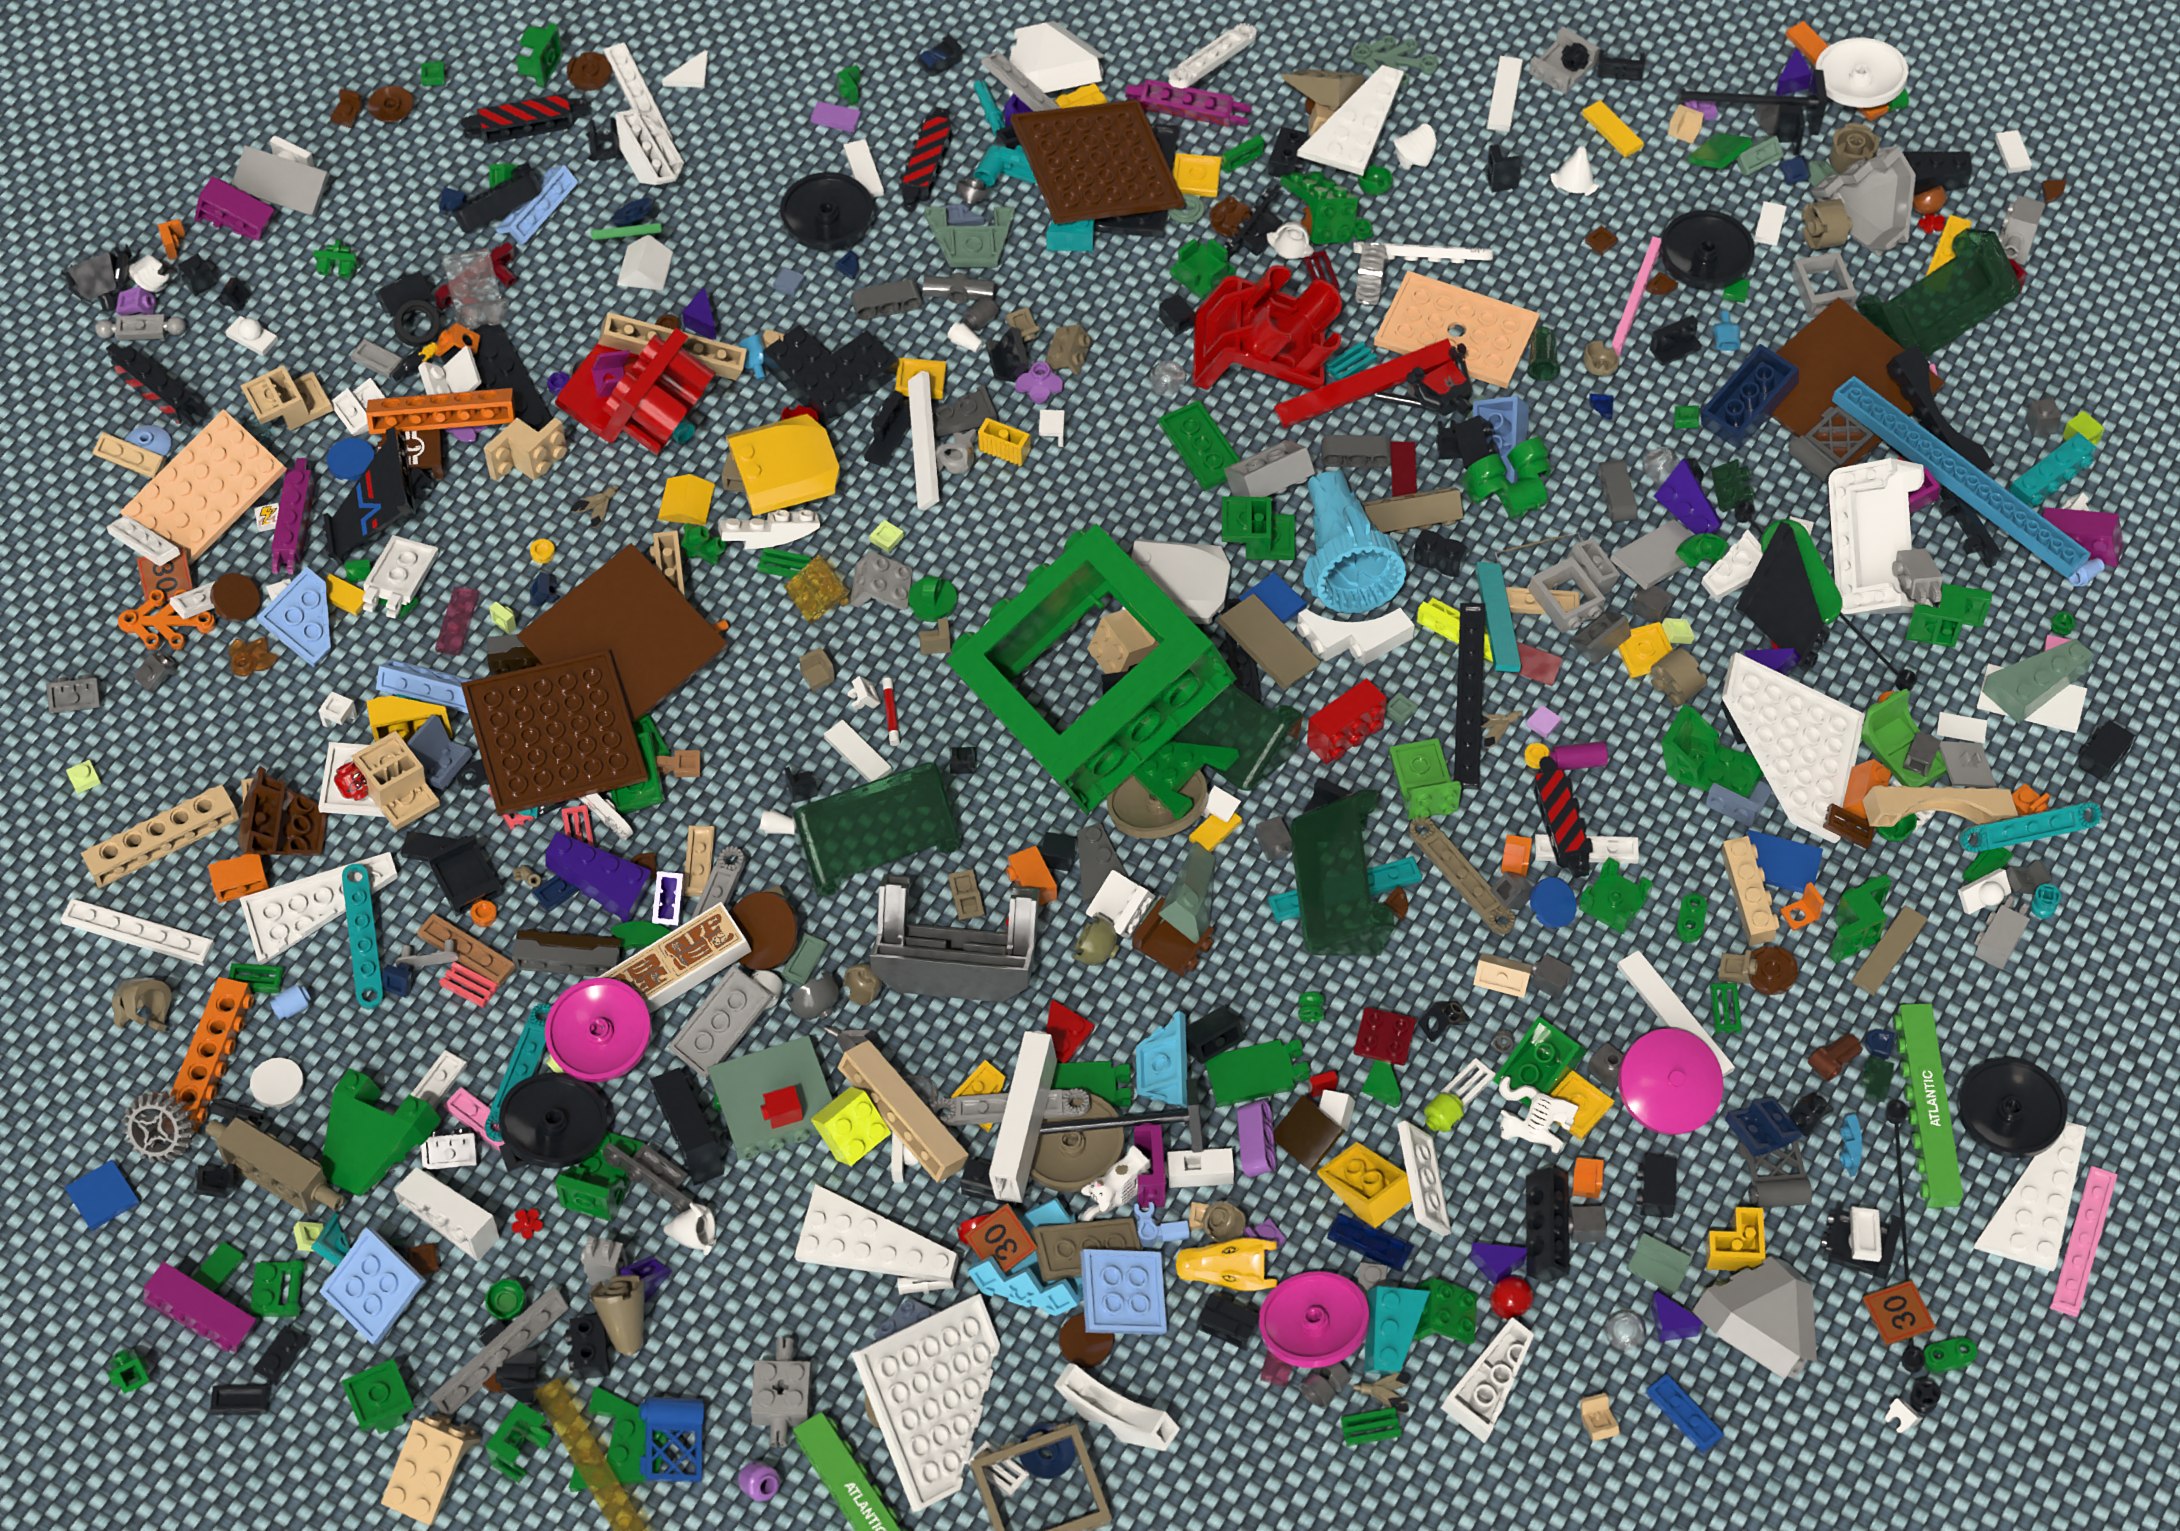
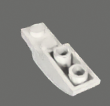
[718,510,820,549]

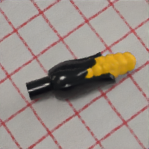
[391,342,437,381]

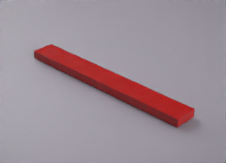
[1274,338,1456,429]

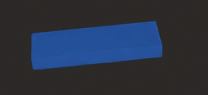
[1646,1373,1724,1454]

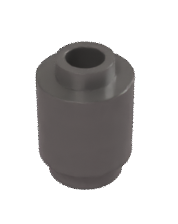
[963,298,998,331]

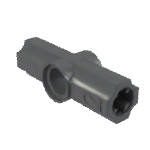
[923,273,995,304]

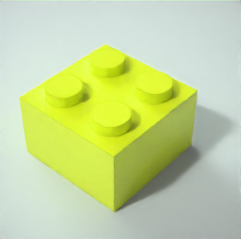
[811,1086,891,1166]

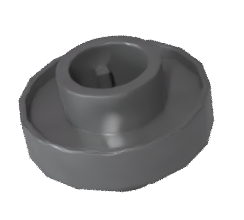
[956,177,990,204]

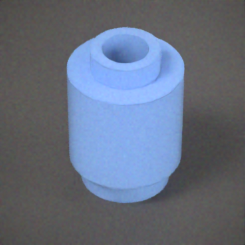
[269,984,311,1020]

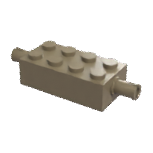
[205,1117,345,1217]

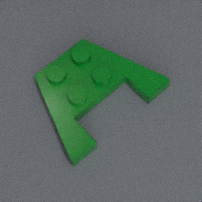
[1133,741,1239,820]
[569,1387,668,1492]

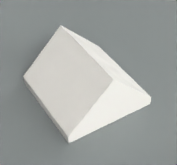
[618,234,674,291]

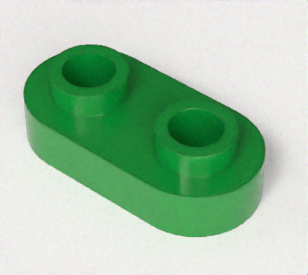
[1676,893,1707,943]
[1924,1337,1977,1374]

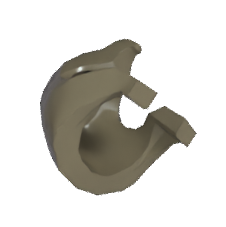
[112,977,172,1032]

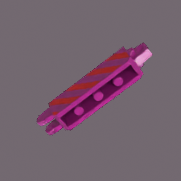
[1125,80,1252,127]
[271,458,315,574]

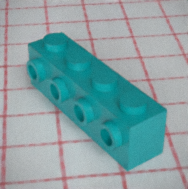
[2009,432,2096,509]

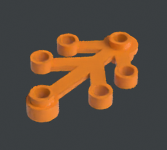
[118,589,216,650]

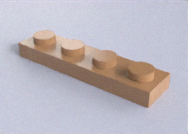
[417,913,516,987]

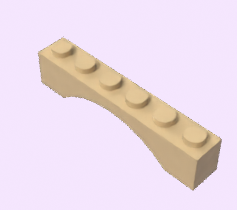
[1862,785,2018,827]

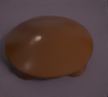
[1209,196,1251,238]

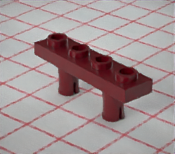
[435,242,516,314]

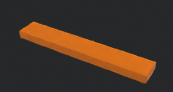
[1785,21,1889,121]

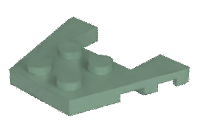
[924,207,1015,267]

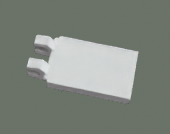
[363,535,439,619]

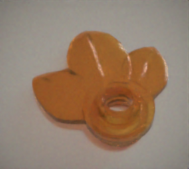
[229,637,277,677]

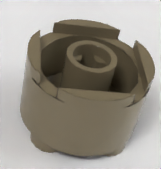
[1829,123,1879,174]
[1801,199,1853,249]
[1651,647,1708,708]

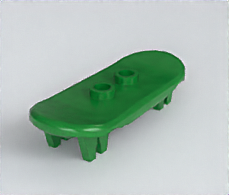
[1761,519,1843,625]

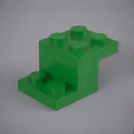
[1222,496,1295,560]
[1905,584,1992,648]
[1830,874,1891,964]

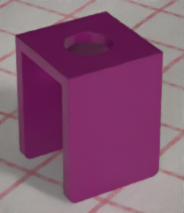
[591,350,630,398]

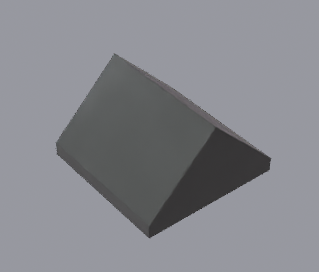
[1568,610,1631,666]

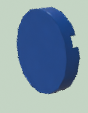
[326,438,375,481]
[1530,877,1577,929]

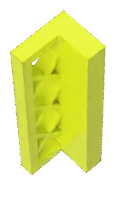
[1417,597,1493,662]

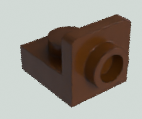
[330,88,364,129]

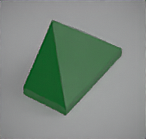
[1361,1060,1401,1108]

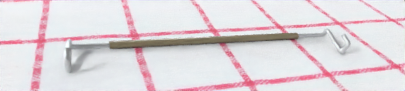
[1494,532,1583,563]

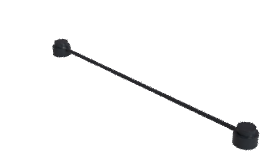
[1734,500,1917,691]
[1885,1100,1926,1373]

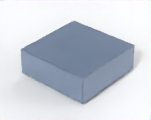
[773,267,805,297]

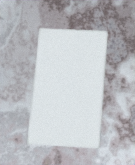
[1937,712,1987,744]

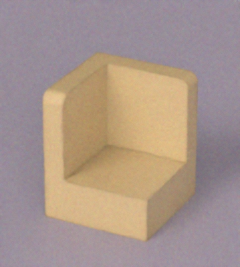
[1308,103,1337,136]
[1668,104,1704,144]

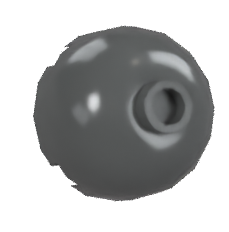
[786,971,839,1020]

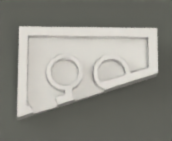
[1701,530,1763,601]

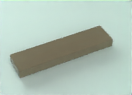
[1851,905,1928,996]

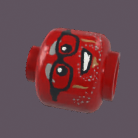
[334,761,368,801]

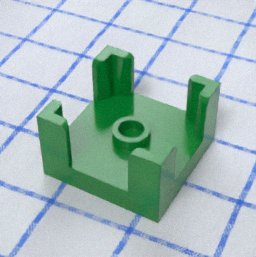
[1579,857,1653,935]
[485,1401,552,1484]

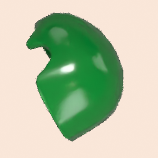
[1357,164,1393,196]
[1875,813,1917,842]
[485,1279,527,1321]

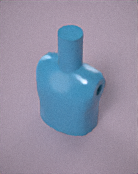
[1713,310,1741,351]
[738,334,766,381]

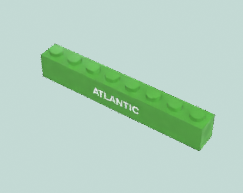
[1893,1004,1963,1208]
[793,1412,906,1531]

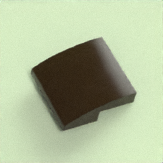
[1273,1095,1345,1172]

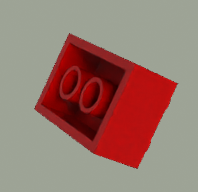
[1307,678,1386,765]

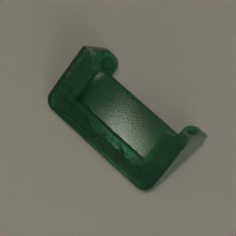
[1855,228,2020,358]
[1171,684,1304,791]
[792,762,962,898]
[1290,789,1395,956]

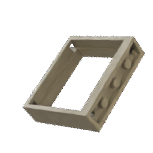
[970,1423,1112,1531]

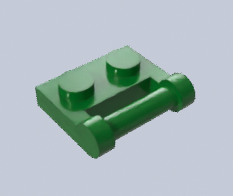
[250,1260,305,1317]

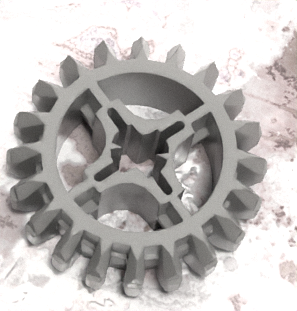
[1356,242,1386,306]
[122,1090,195,1163]

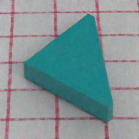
[311,1212,350,1267]

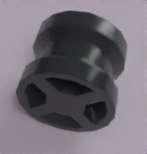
[1909,1379,1941,1414]

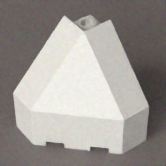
[1008,21,1106,97]

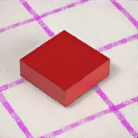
[1308,1070,1338,1098]

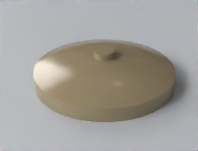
[1107,770,1209,839]
[1029,1092,1125,1192]

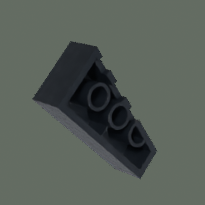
[1902,152,1973,195]
[650,1067,724,1186]

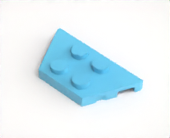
[1136,1011,1188,1108]

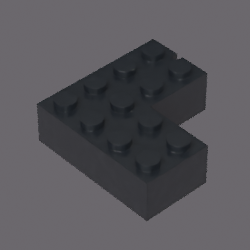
[763,324,898,428]

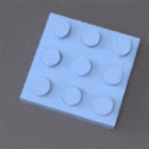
[319,1228,426,1345]
[1080,1249,1167,1335]

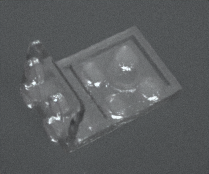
[441,249,509,329]

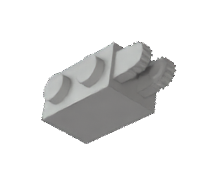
[1893,548,1943,604]
[1974,896,2030,970]
[581,1236,628,1285]

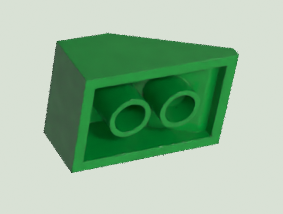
[1493,1016,1587,1108]

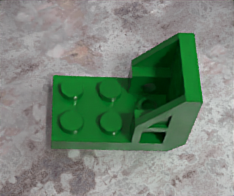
[1661,705,1764,799]
[555,1132,645,1222]

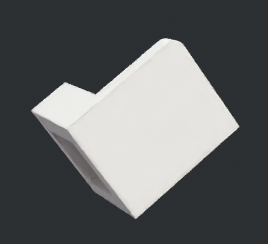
[1039,410,1065,447]
[318,691,357,728]
[1201,785,1241,822]
[1319,1090,1356,1131]

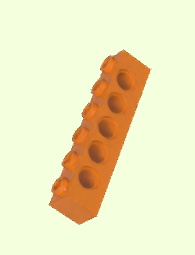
[366,388,516,434]
[169,977,254,1133]

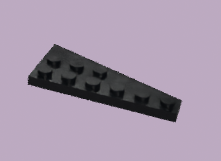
[441,315,552,432]

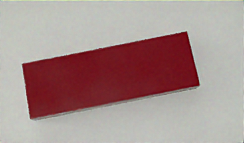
[1391,441,1417,497]

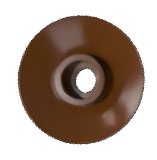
[367,86,413,122]

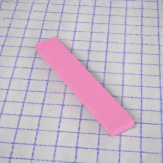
[1612,236,1661,357]
[2050,1166,2117,1317]

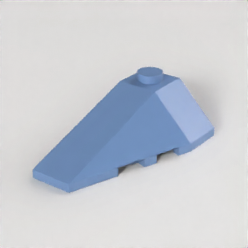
[1473,396,1529,483]

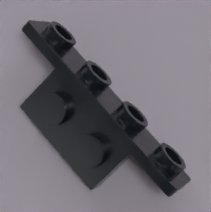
[1225,183,1283,256]
[864,390,911,467]

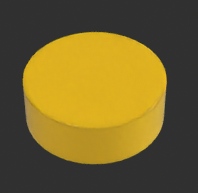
[530,539,555,564]
[1524,743,1550,769]

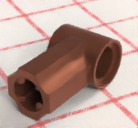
[1808,1033,1863,1082]

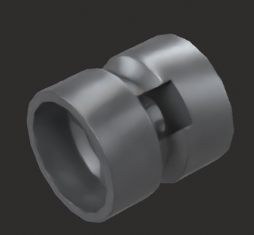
[1299,1362,1351,1409]

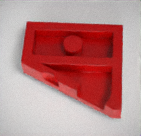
[1046,1000,1095,1063]

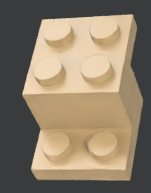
[240,365,333,431]
[484,417,568,481]
[1087,609,1159,674]
[352,731,440,831]

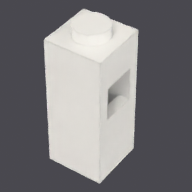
[1164,1148,1234,1188]

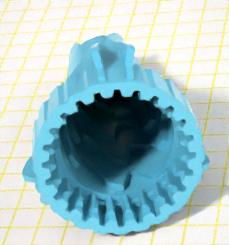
[1303,469,1406,614]

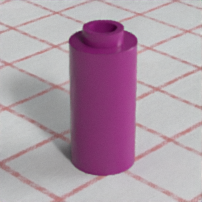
[1549,741,1608,771]

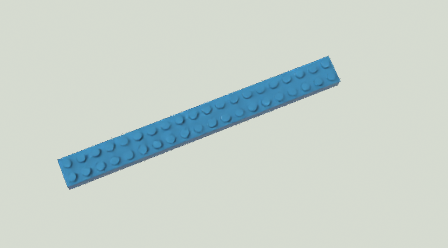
[1832,376,2091,579]

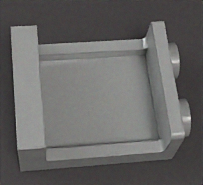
[1529,27,1600,95]

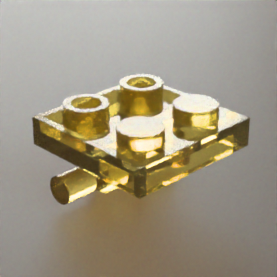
[783,554,849,624]

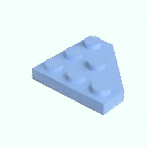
[256,567,331,667]

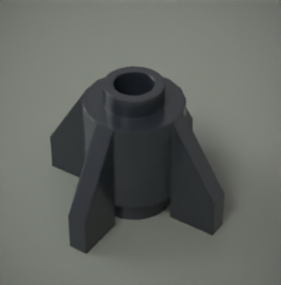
[495,1349,537,1403]

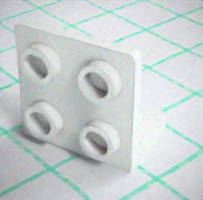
[418,346,481,395]
[1086,870,1155,940]

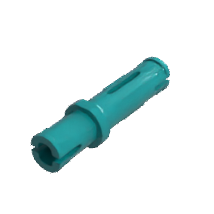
[973,80,1006,137]

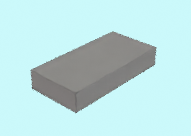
[350,339,403,379]

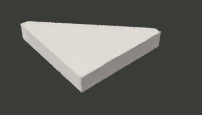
[663,50,708,87]

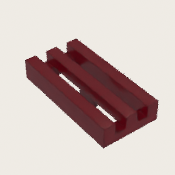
[1303,250,1339,291]

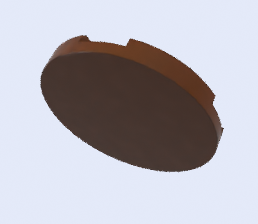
[730,892,798,970]

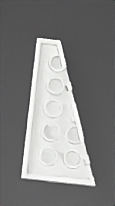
[1297,65,1404,176]
[240,852,398,965]
[1973,1121,2086,1271]
[795,1184,959,1283]

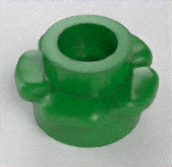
[1352,219,1373,240]
[2051,612,2075,635]

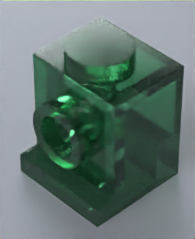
[1861,1057,1895,1103]

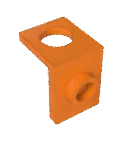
[435,323,480,357]
[1780,882,1825,931]

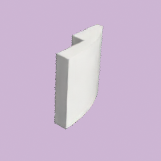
[330,378,386,436]

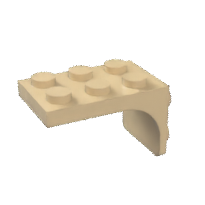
[381,1414,481,1526]

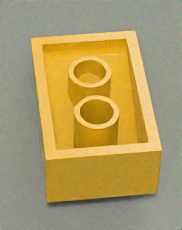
[366,696,453,743]
[1317,1142,1412,1228]

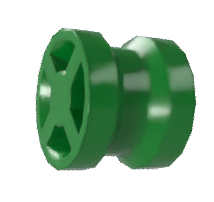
[1886,88,1909,112]
[1298,992,1324,1023]

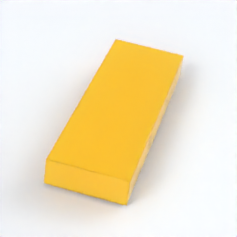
[1582,100,1644,158]

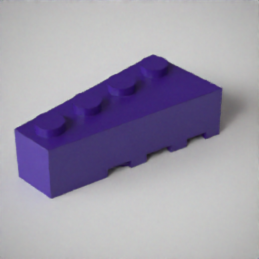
[545,832,651,923]

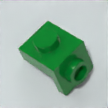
[837,65,860,105]

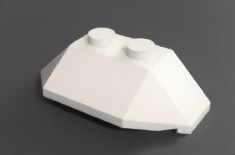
[615,109,684,185]

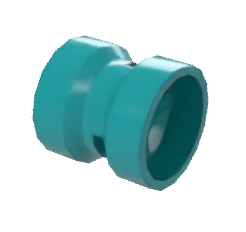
[672,416,696,444]
[2030,884,2061,919]

